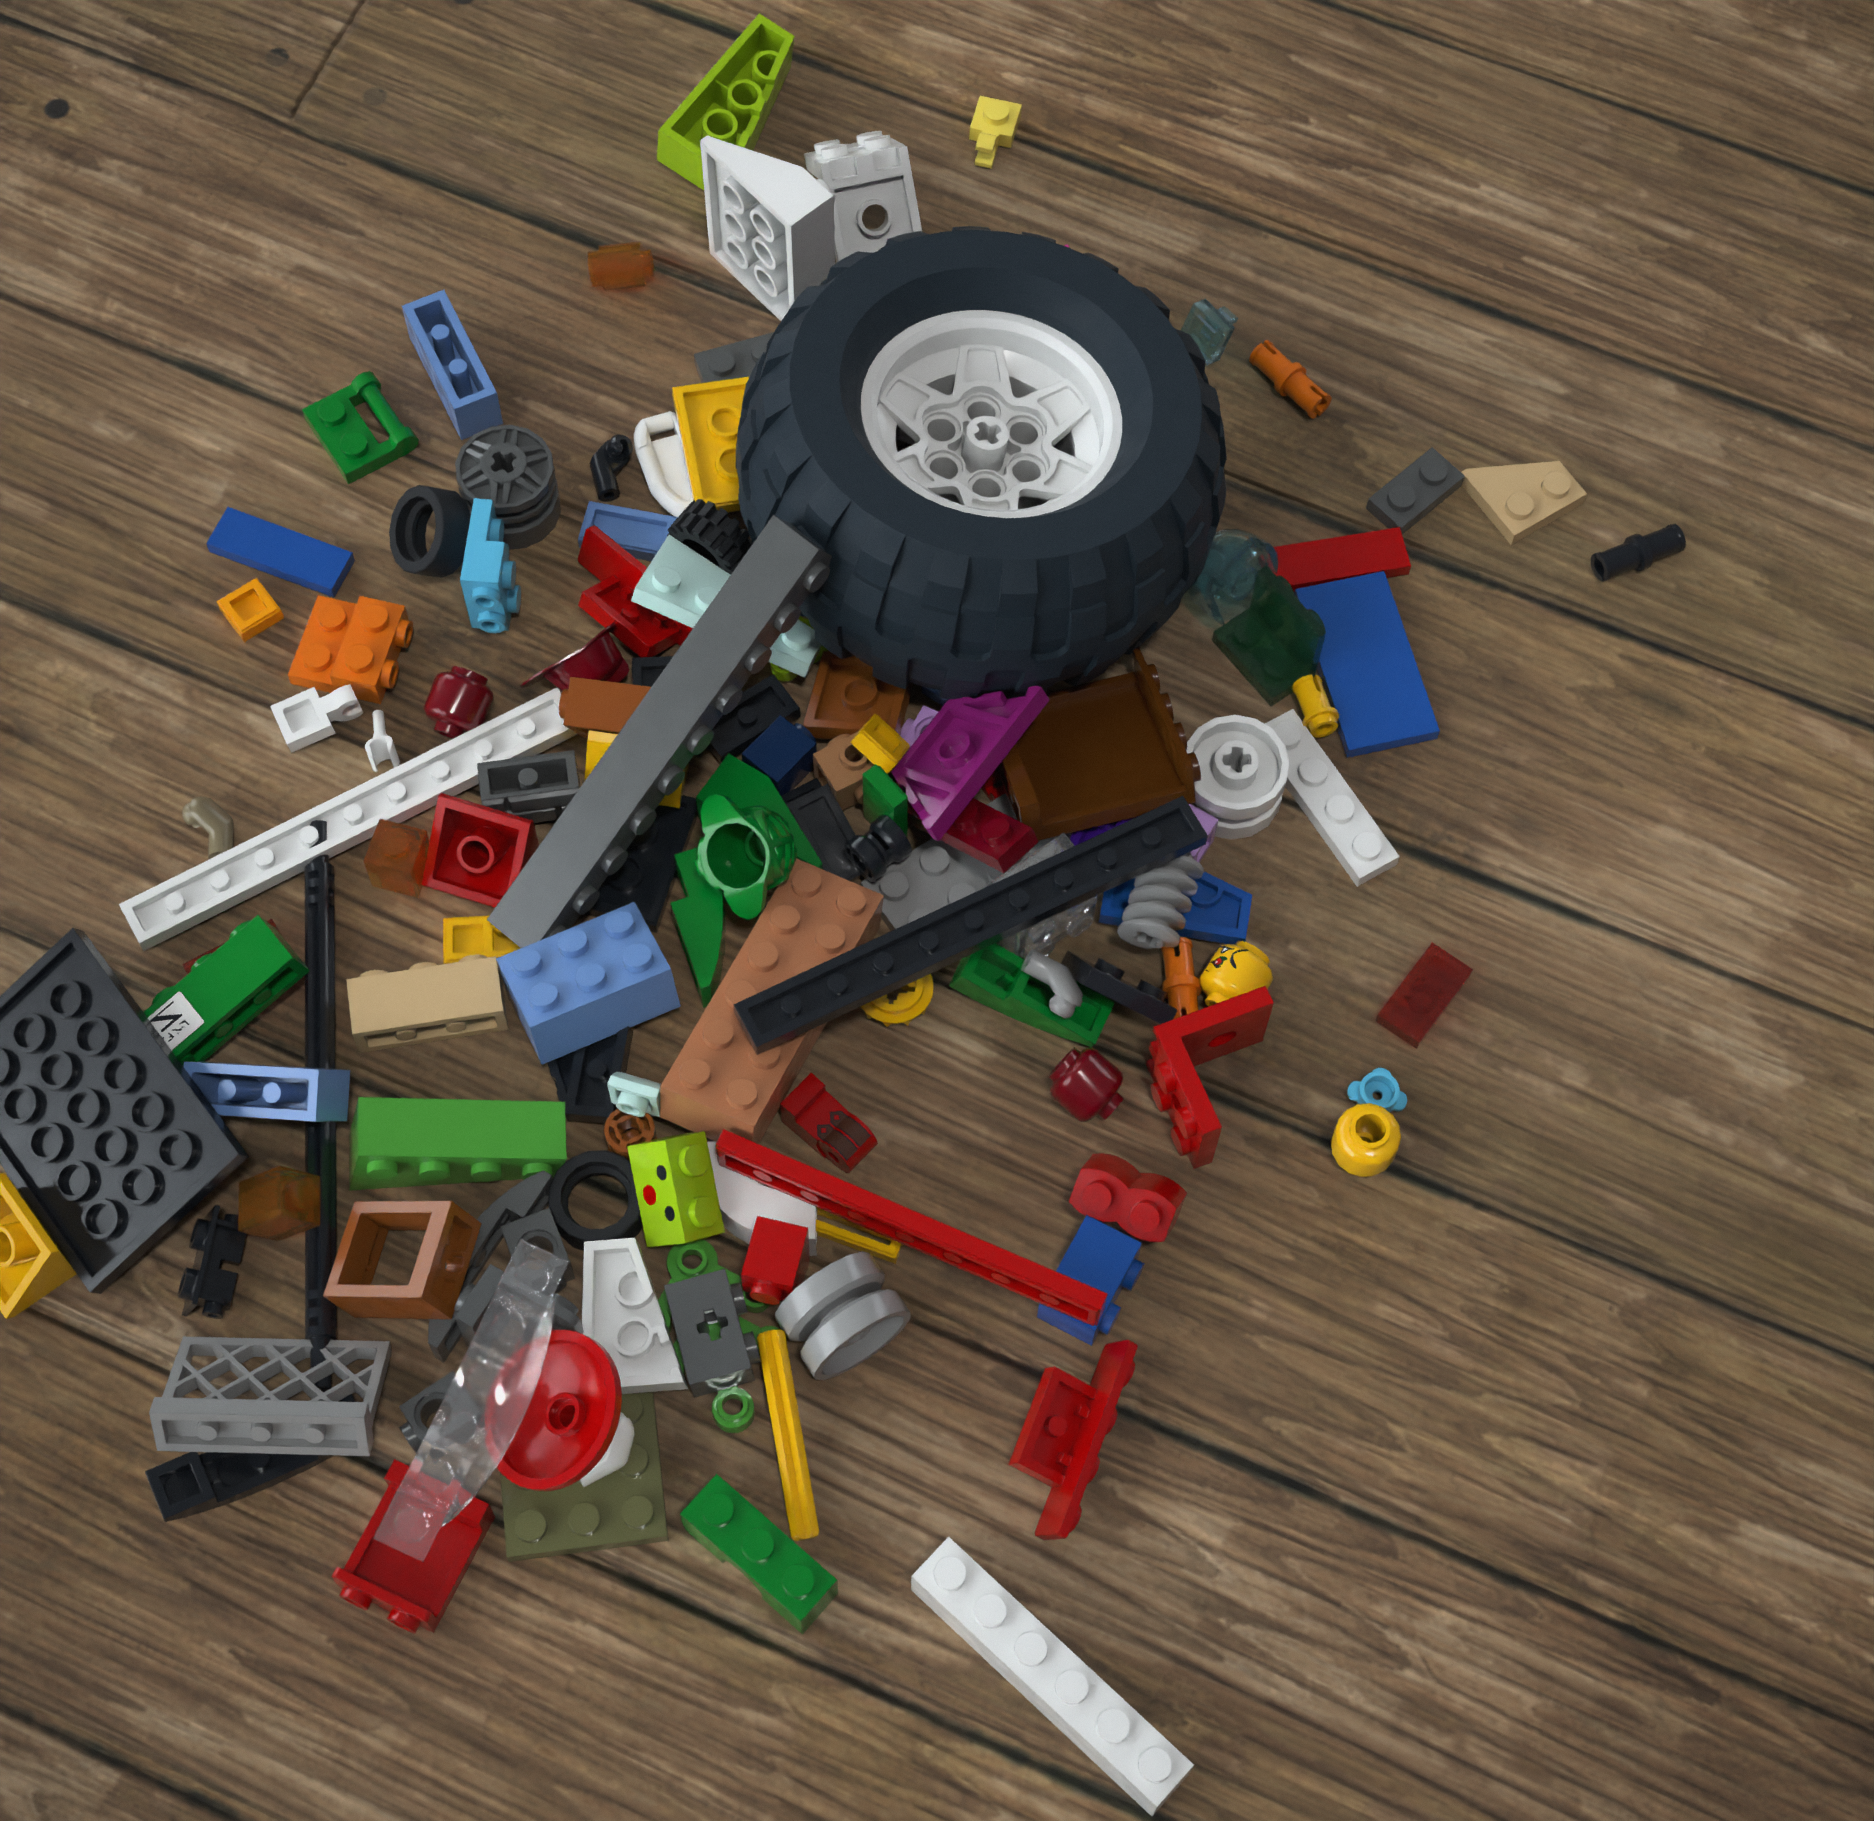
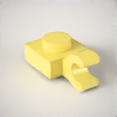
[969,96,1022,169]

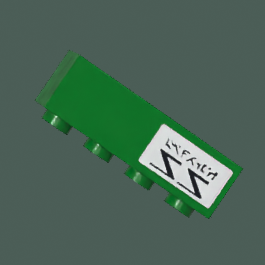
[143,915,310,1067]

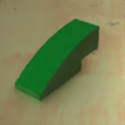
[670,847,726,1008]
[949,943,1114,1047]

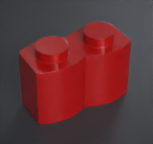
[1069,1153,1187,1242]

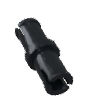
[1591,524,1686,582]

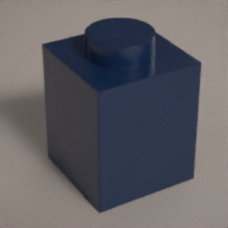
[742,715,817,795]

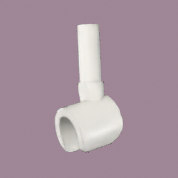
[365,710,400,772]

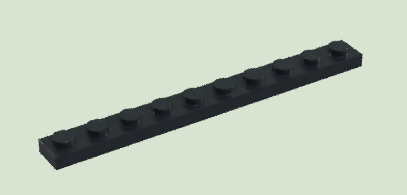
[733,796,1208,1055]

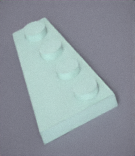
[631,535,822,678]

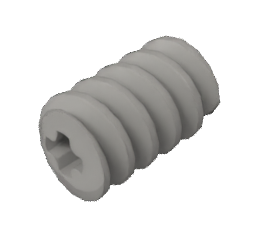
[1117,852,1204,949]

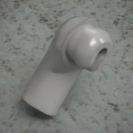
[1021,949,1083,1018]

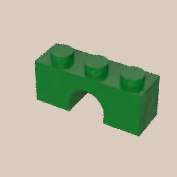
[680,1474,838,1634]

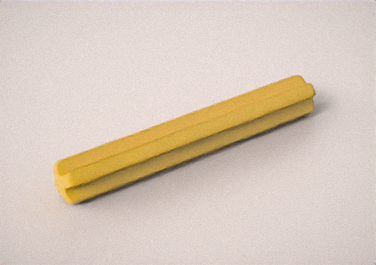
[757,1329,819,1541]

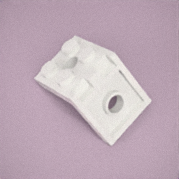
[804,131,922,263]

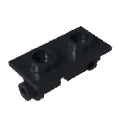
[178,1205,248,1319]

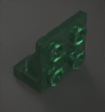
[1212,566,1326,707]

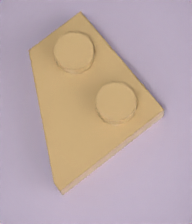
[1461,461,1587,545]

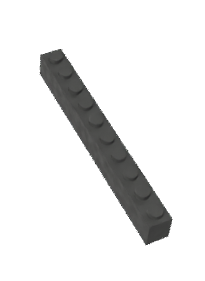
[487,515,832,948]

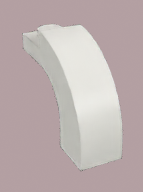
[706,1138,817,1256]

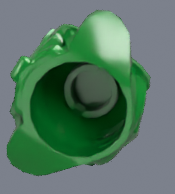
[694,794,797,920]

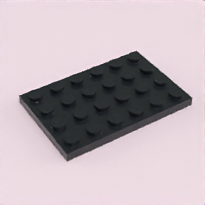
[0,928,249,1294]

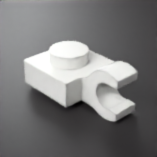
[270,684,363,753]

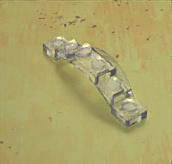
[373,1239,569,1562]

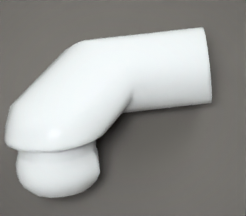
[580,1412,635,1487]

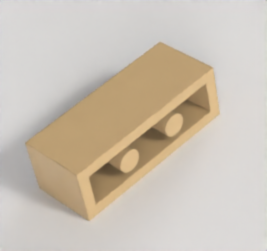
[346,954,509,1053]

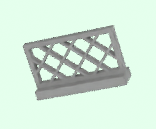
[149,1336,392,1456]

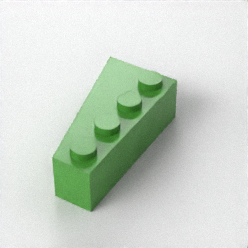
[349,1097,567,1191]

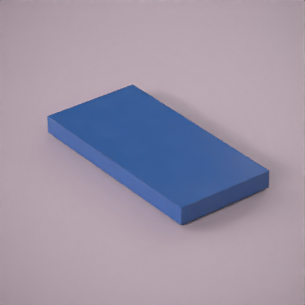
[1293,571,1440,758]

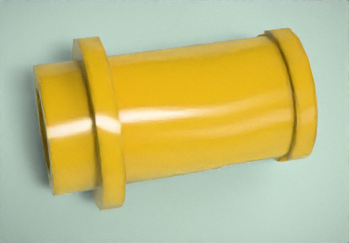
[1292,674,1339,738]

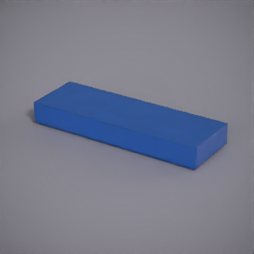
[206,507,355,598]

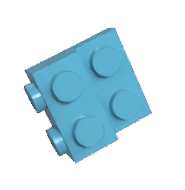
[460,498,521,633]

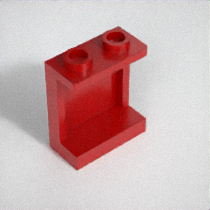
[331,1459,495,1634]

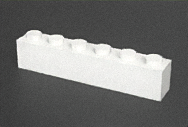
[911,1537,1194,1816]

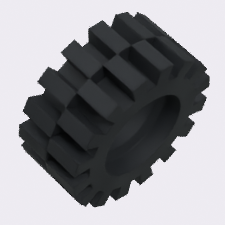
[667,499,753,575]

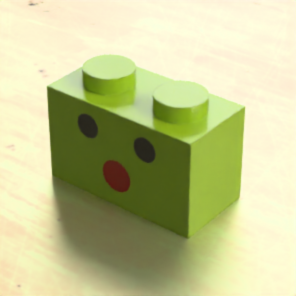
[627,1131,725,1247]

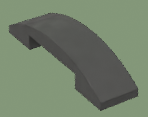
[428,1171,553,1363]

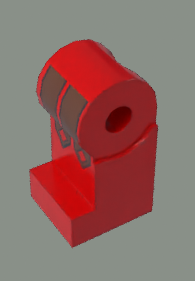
[780,1072,878,1173]

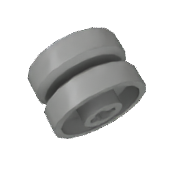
[775,1251,911,1380]

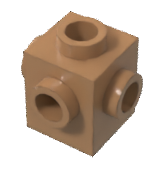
[813,731,874,810]

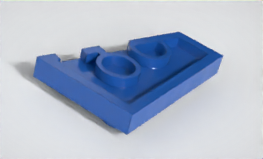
[1099,871,1252,944]

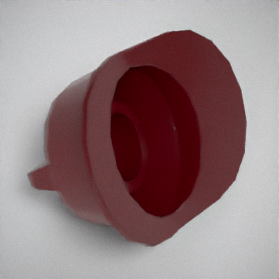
[520,622,629,691]

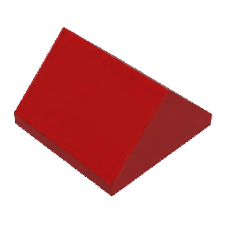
[422,793,539,907]

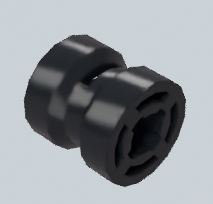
[844,815,912,882]

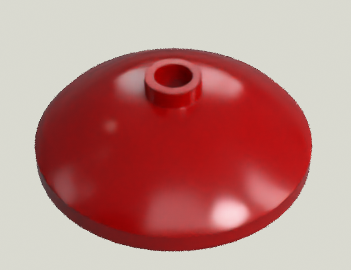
[484,1330,622,1492]

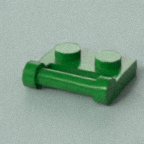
[302,371,419,485]

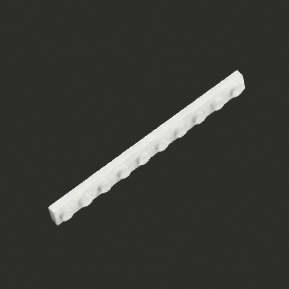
[119,688,577,951]

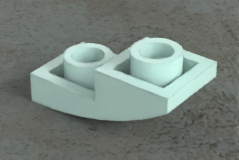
[607,1072,661,1117]

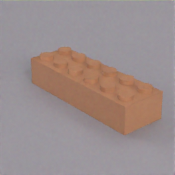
[660,858,884,1144]

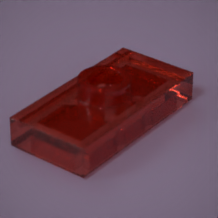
[1375,942,1473,1049]

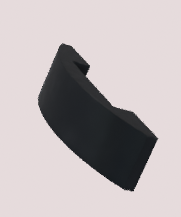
[145,1394,355,1522]

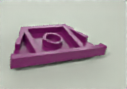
[891,686,1049,841]

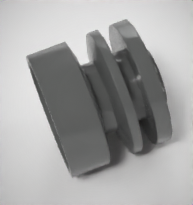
[455,425,561,550]

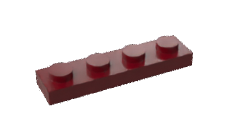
[892,777,1039,873]

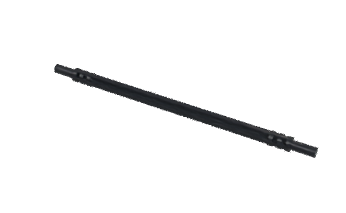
[304,820,337,1392]

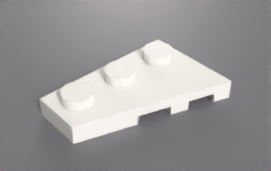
[582,1237,688,1394]

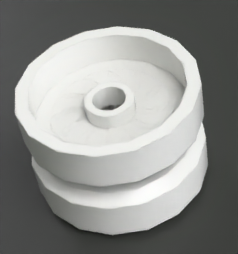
[1186,715,1290,840]

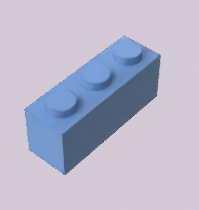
[402,290,503,440]
[184,1062,350,1122]

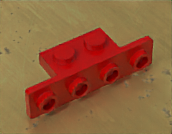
[578,525,693,657]
[1009,1340,1138,1540]

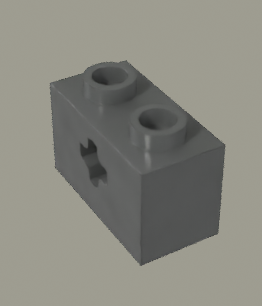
[664,1269,761,1398]

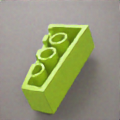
[657,13,795,190]

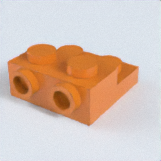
[288,595,413,704]

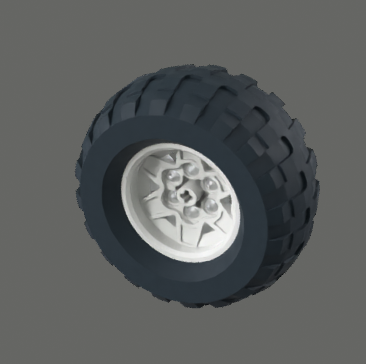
[736,226,1227,700]

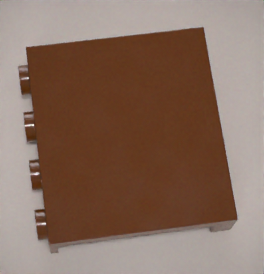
[977,647,1201,841]

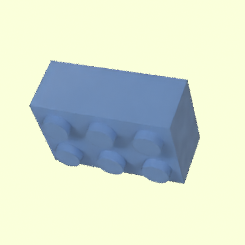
[496,902,681,1065]

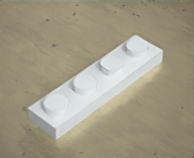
[1265,709,1400,887]

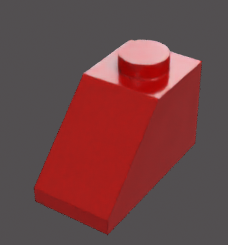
[741,1216,810,1305]

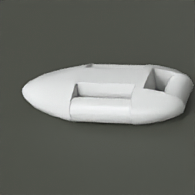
[634,411,693,517]

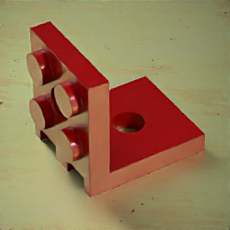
[1146,986,1274,1169]

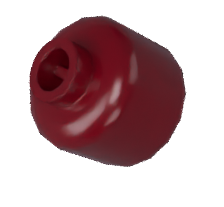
[424,666,494,739]
[1048,1047,1124,1122]

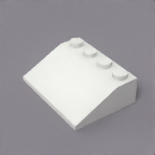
[700,136,836,321]

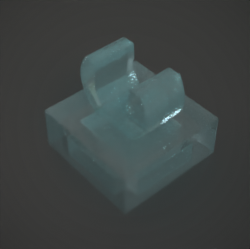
[1181,298,1238,365]

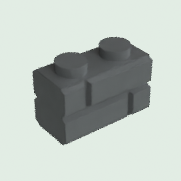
[477,750,581,823]

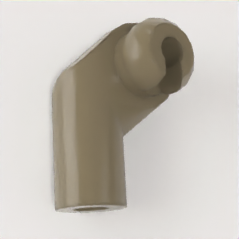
[182,797,234,859]

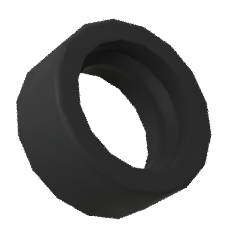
[389,485,471,578]
[549,1150,643,1251]

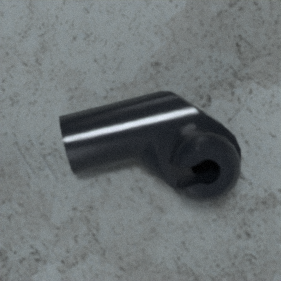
[590,434,633,502]

